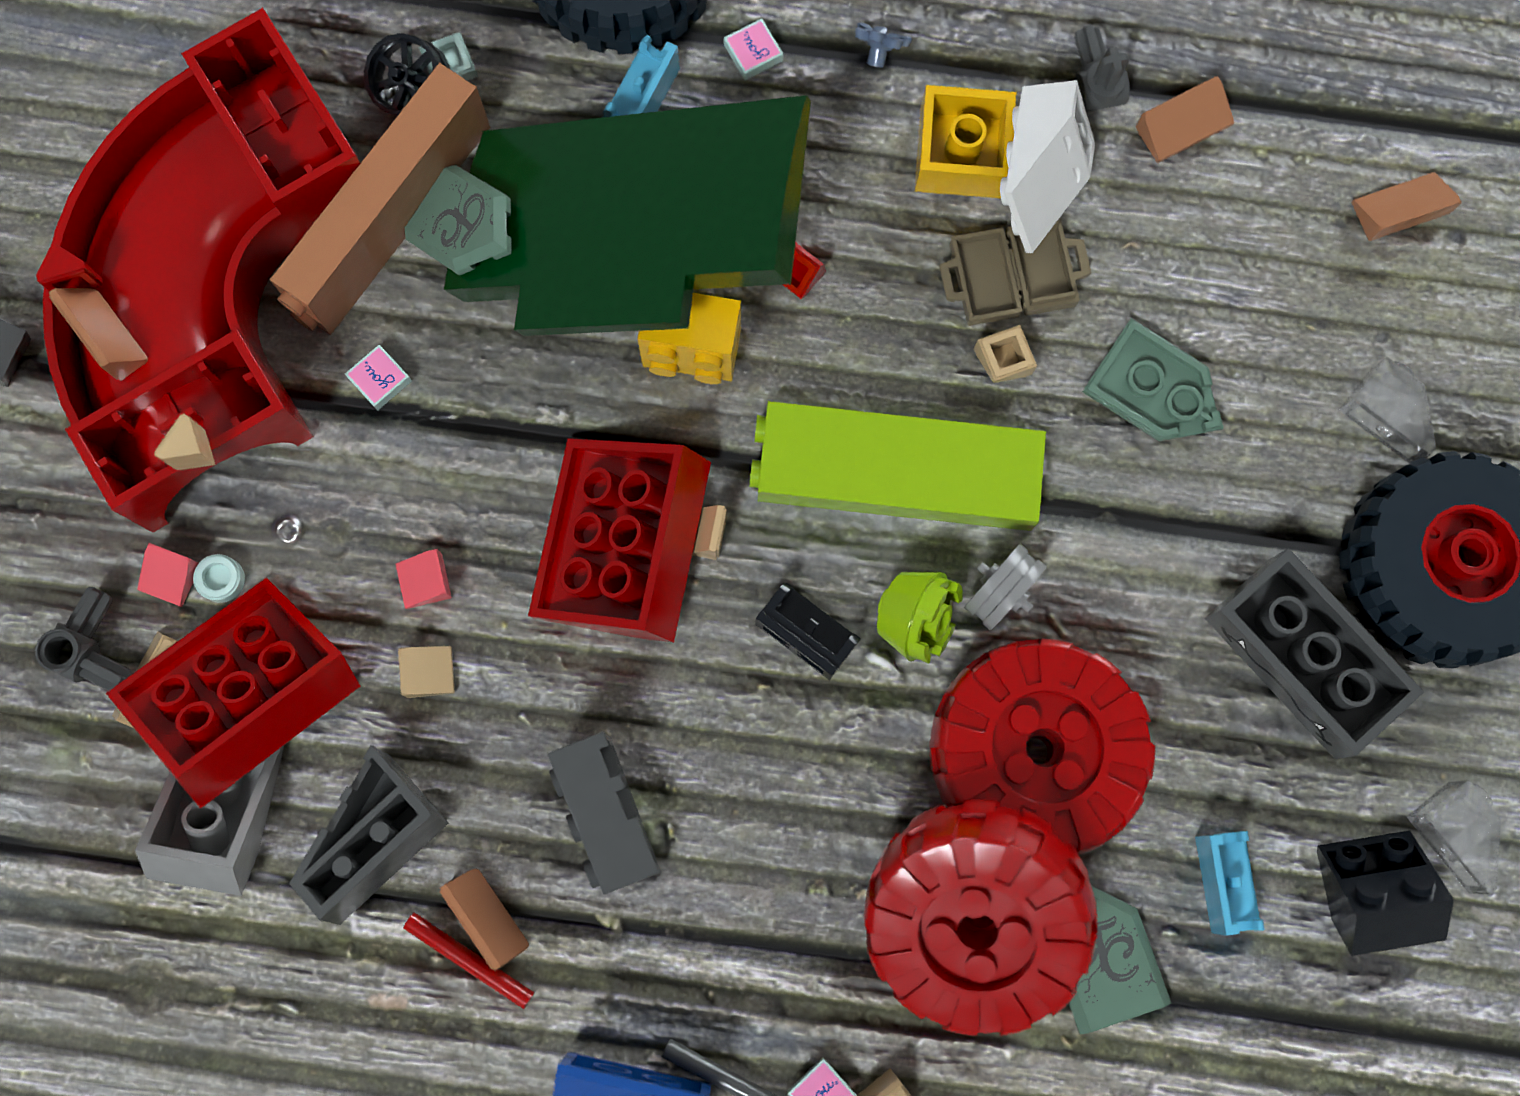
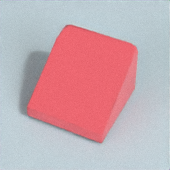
[137,543,199,607]
[395,549,452,609]

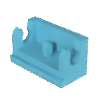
[603,35,680,117]
[1195,831,1265,936]

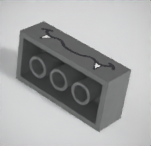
[1204,548,1424,760]

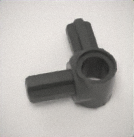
[1074,25,1130,112]
[35,587,133,691]

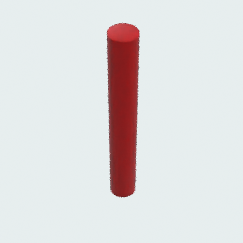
[403,912,535,1009]

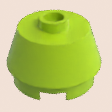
[877,572,963,664]

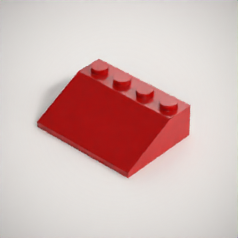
[528,439,711,643]
[106,577,361,809]

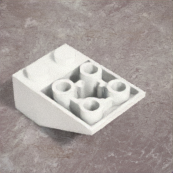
[1000,80,1095,253]

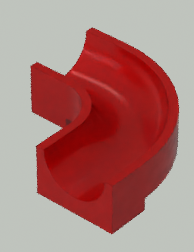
[43,8,360,533]

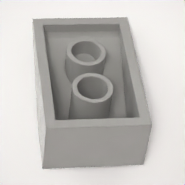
[135,746,284,896]

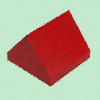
[36,242,103,292]
[783,242,826,299]

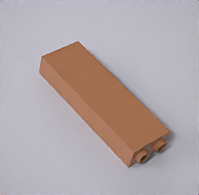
[270,63,490,335]

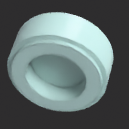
[193,554,245,603]

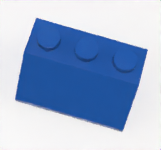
[553,1052,712,1096]

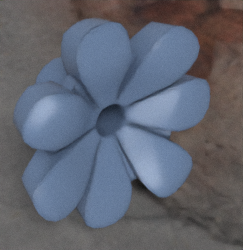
[855,23,912,68]

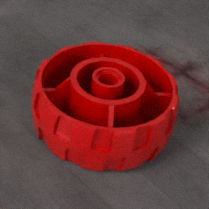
[929,638,1155,856]
[863,799,1098,1036]

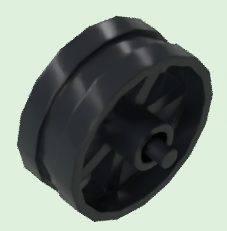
[363,33,450,116]

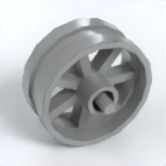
[964,544,1047,631]

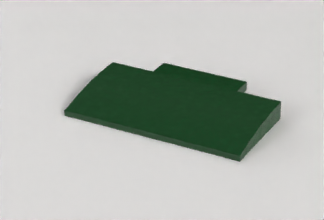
[444,95,811,336]

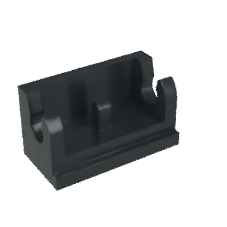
[755,583,861,681]

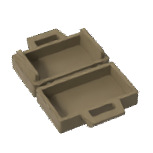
[939,218,1092,326]

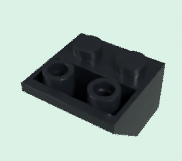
[1317,830,1454,956]

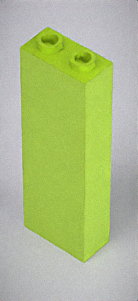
[749,401,1046,531]

